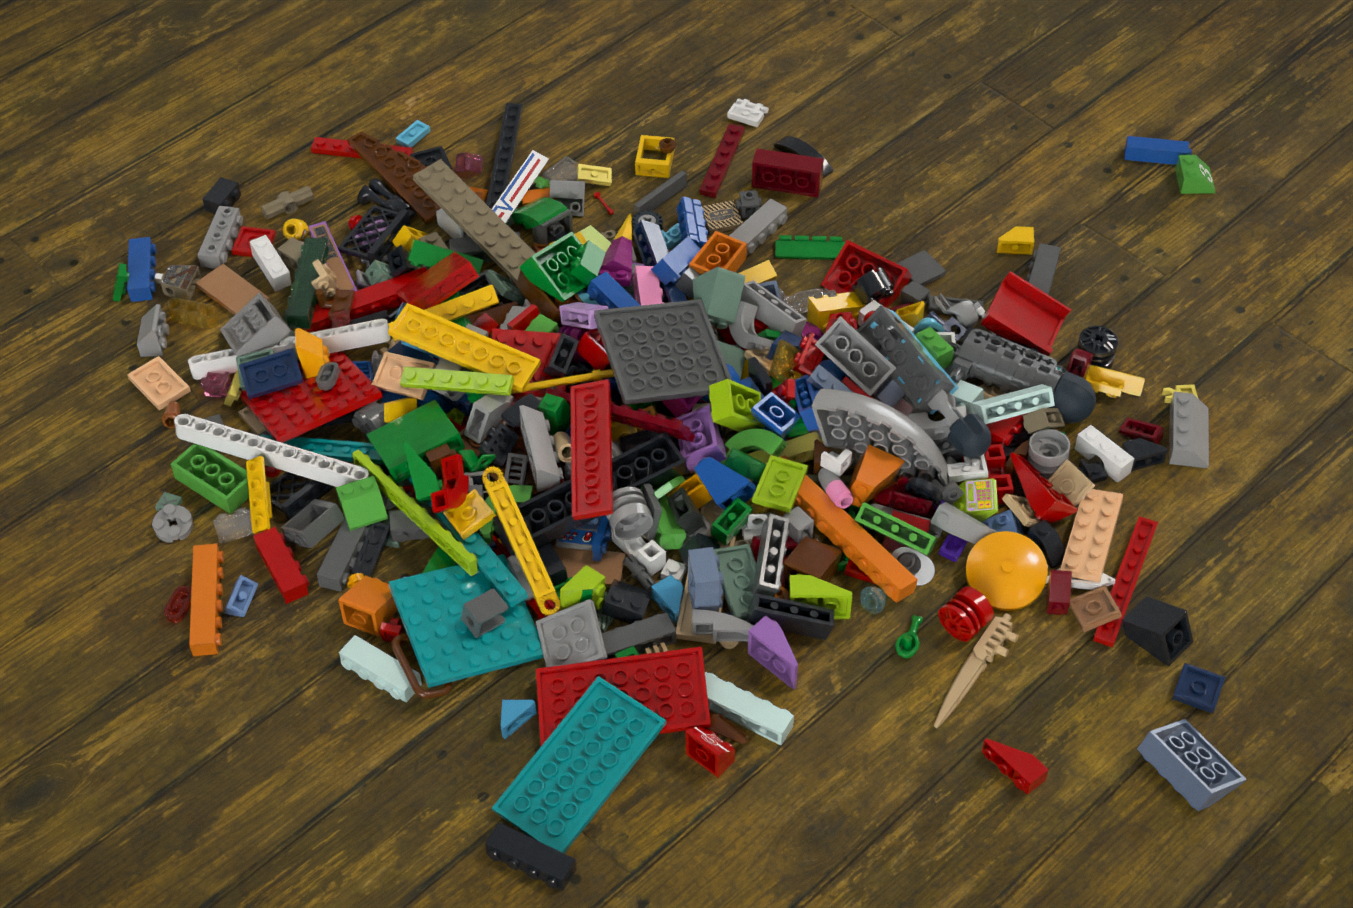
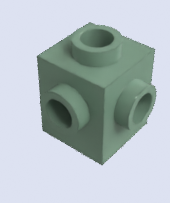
[365,260,395,286]

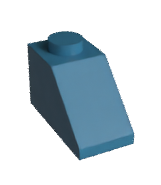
[651,575,684,625]

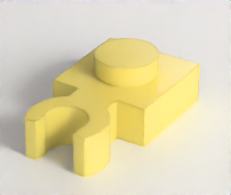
[1162,385,1198,403]

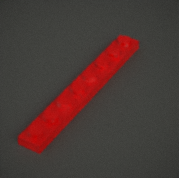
[1093,516,1158,648]

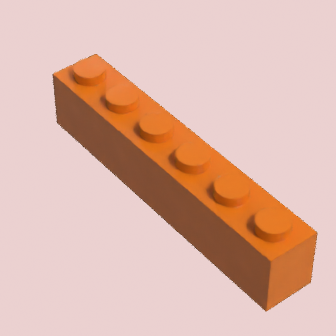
[189,544,224,656]

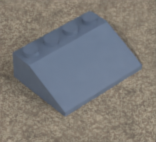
[1137,719,1247,811]

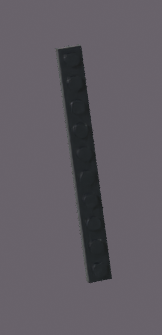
[486,103,523,209]

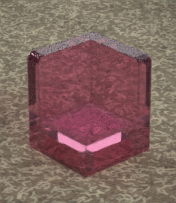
[455,152,483,173]

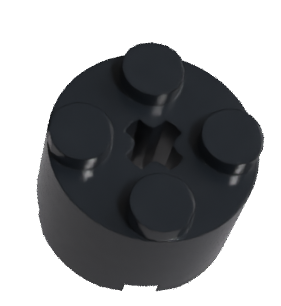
[852,268,894,305]

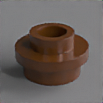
[659,138,676,153]

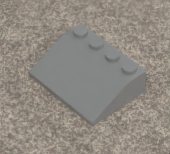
[220,292,291,357]

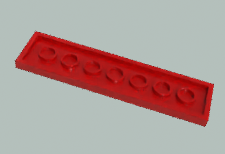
[571,379,613,521]

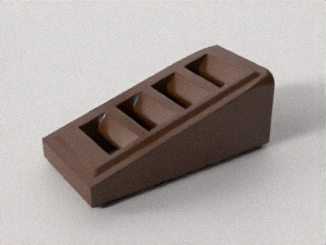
[706,713,751,744]

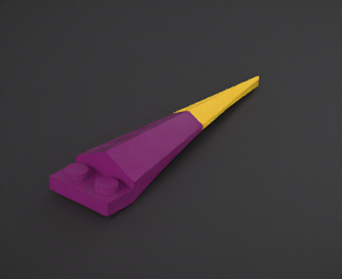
[597,213,633,286]

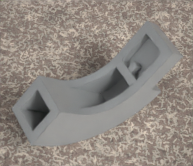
[729,301,774,350]

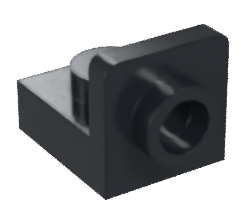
[1078,459,1108,484]

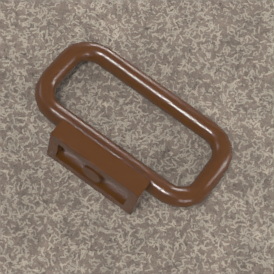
[391,633,454,699]

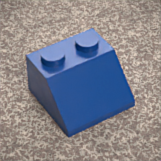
[751,392,801,439]

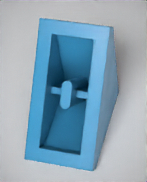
[501,700,536,739]

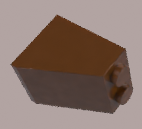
[783,536,842,585]

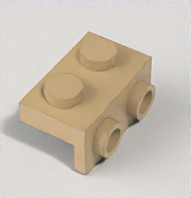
[311,259,339,299]

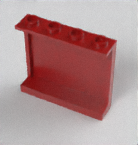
[396,252,479,310]
[981,271,1072,356]

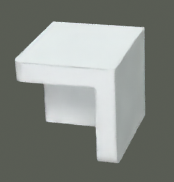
[820,449,852,477]

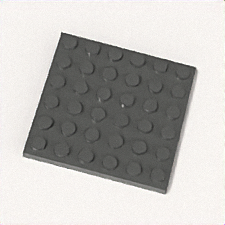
[594,299,732,405]

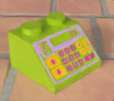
[953,479,998,523]

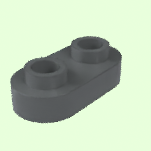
[316,362,340,390]

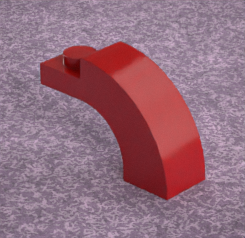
[431,454,469,513]

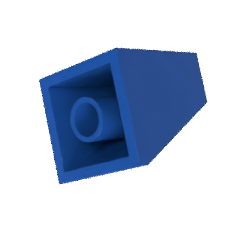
[694,457,757,510]

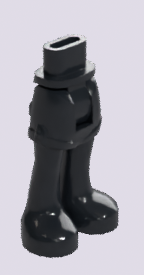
[357,178,416,220]

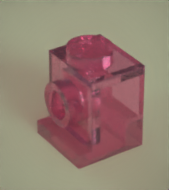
[201,372,231,398]

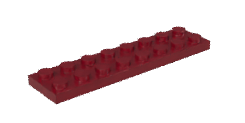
[545,387,695,443]

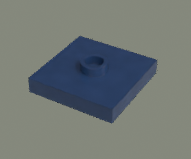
[1172,663,1225,713]

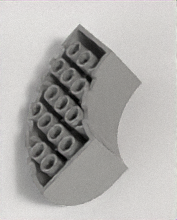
[812,388,950,487]

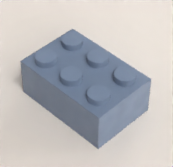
[688,547,723,612]

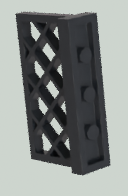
[338,205,411,265]
[269,459,342,520]

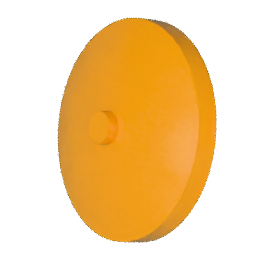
[966,531,1048,611]

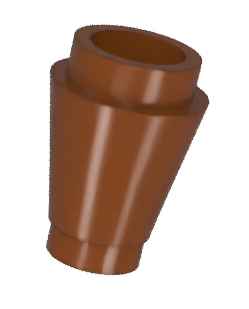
[162,401,180,428]

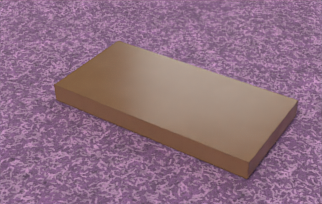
[195,264,270,315]
[552,545,626,588]

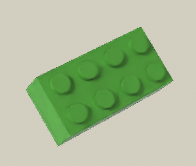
[171,443,249,514]

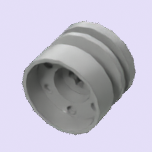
[1027,429,1070,480]
[606,487,653,540]

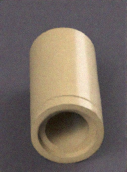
[553,432,571,462]

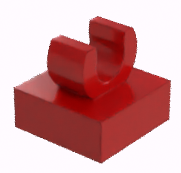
[380,617,403,644]

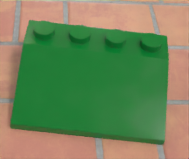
[519,232,590,302]

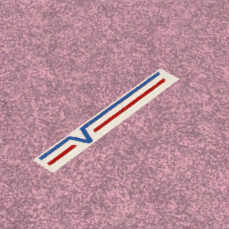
[492,150,549,223]

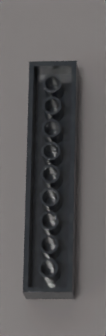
[493,432,686,556]

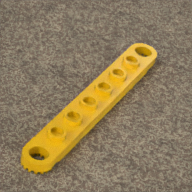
[482,466,560,616]

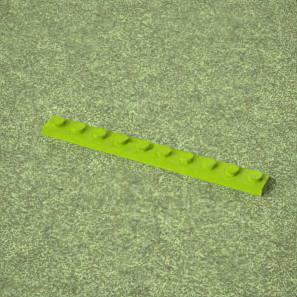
[352,449,478,576]

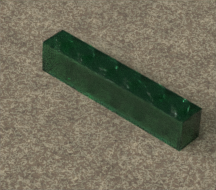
[284,238,329,329]

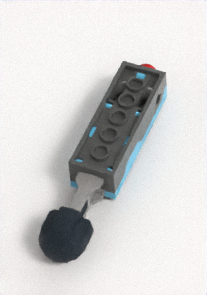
[857,305,991,458]

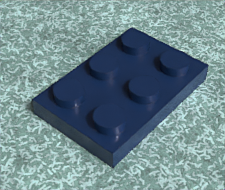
[239,348,304,400]

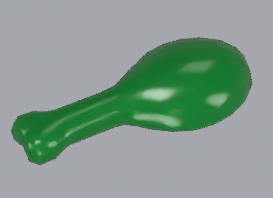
[895,615,923,659]

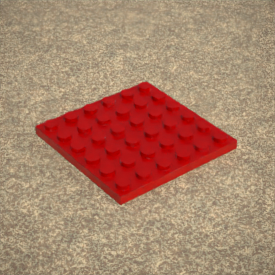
[239,351,383,443]

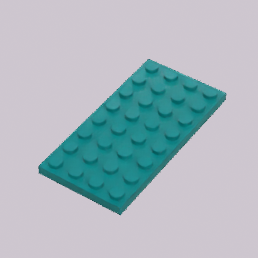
[492,676,667,854]

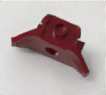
[875,476,934,518]

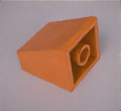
[848,444,905,508]
[338,575,397,637]

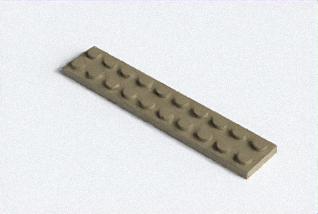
[413,159,535,284]

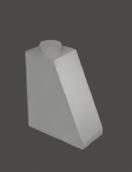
[464,394,514,444]

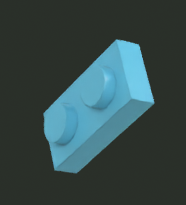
[395,120,431,147]

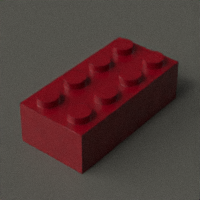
[751,148,824,198]

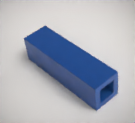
[1124,136,1192,165]

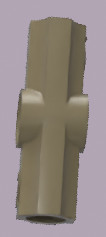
[261,186,314,220]

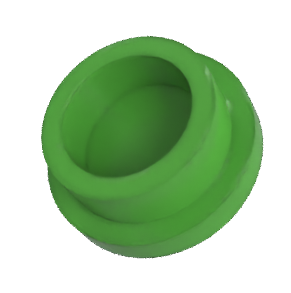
[533,176,550,189]

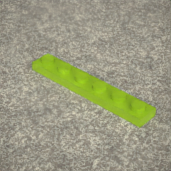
[400,367,514,396]

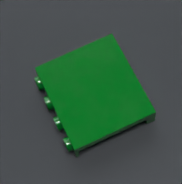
[366,399,465,484]

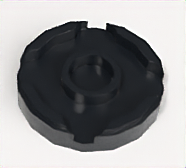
[905,477,943,506]

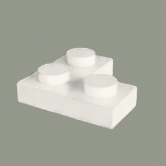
[947,454,988,482]

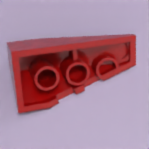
[1010,452,1078,523]

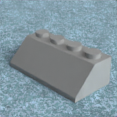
[815,316,896,396]
[1169,392,1209,468]
[519,405,563,492]

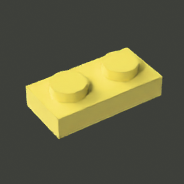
[577,164,612,186]
[224,369,241,407]

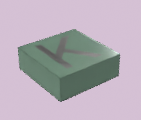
[155,492,183,511]

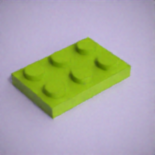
[752,455,808,513]

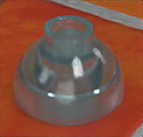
[860,586,887,614]

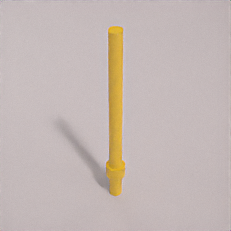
[511,369,614,394]

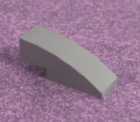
[692,609,754,641]

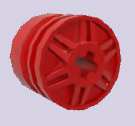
[938,587,994,642]

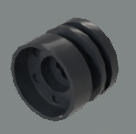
[1077,326,1118,369]

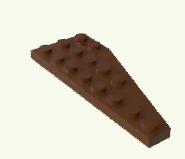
[347,132,441,225]

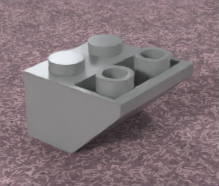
[550,180,585,216]
[137,304,169,357]

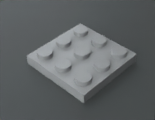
[536,599,607,667]

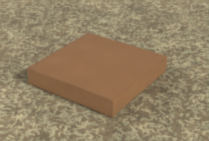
[1069,585,1122,632]

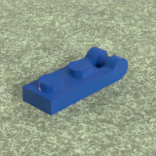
[592,515,612,561]

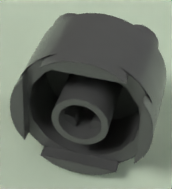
[352,400,388,443]

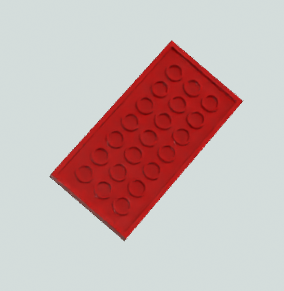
[536,647,711,746]

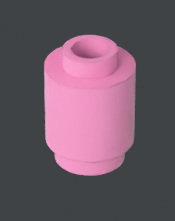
[826,480,853,508]

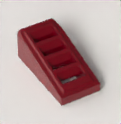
[1119,417,1163,444]

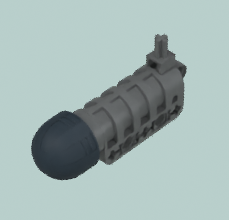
[947,329,1096,423]

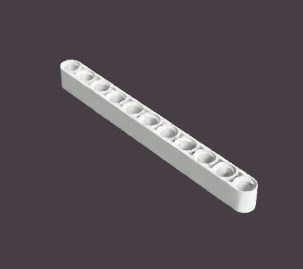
[188,319,391,380]
[174,414,369,487]

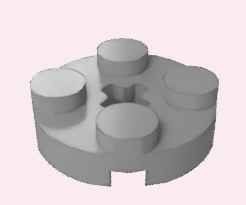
[152,504,193,543]

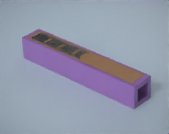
[308,221,357,291]

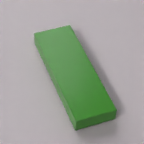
[654,475,686,499]

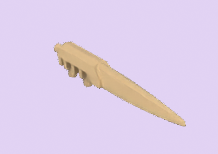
[934,613,1018,728]

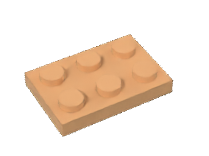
[371,351,436,400]
[127,356,191,411]

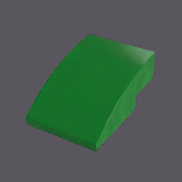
[511,197,568,230]

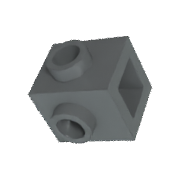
[736,190,762,219]

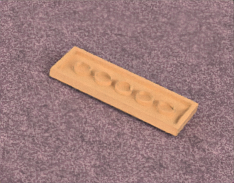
[1060,489,1123,582]

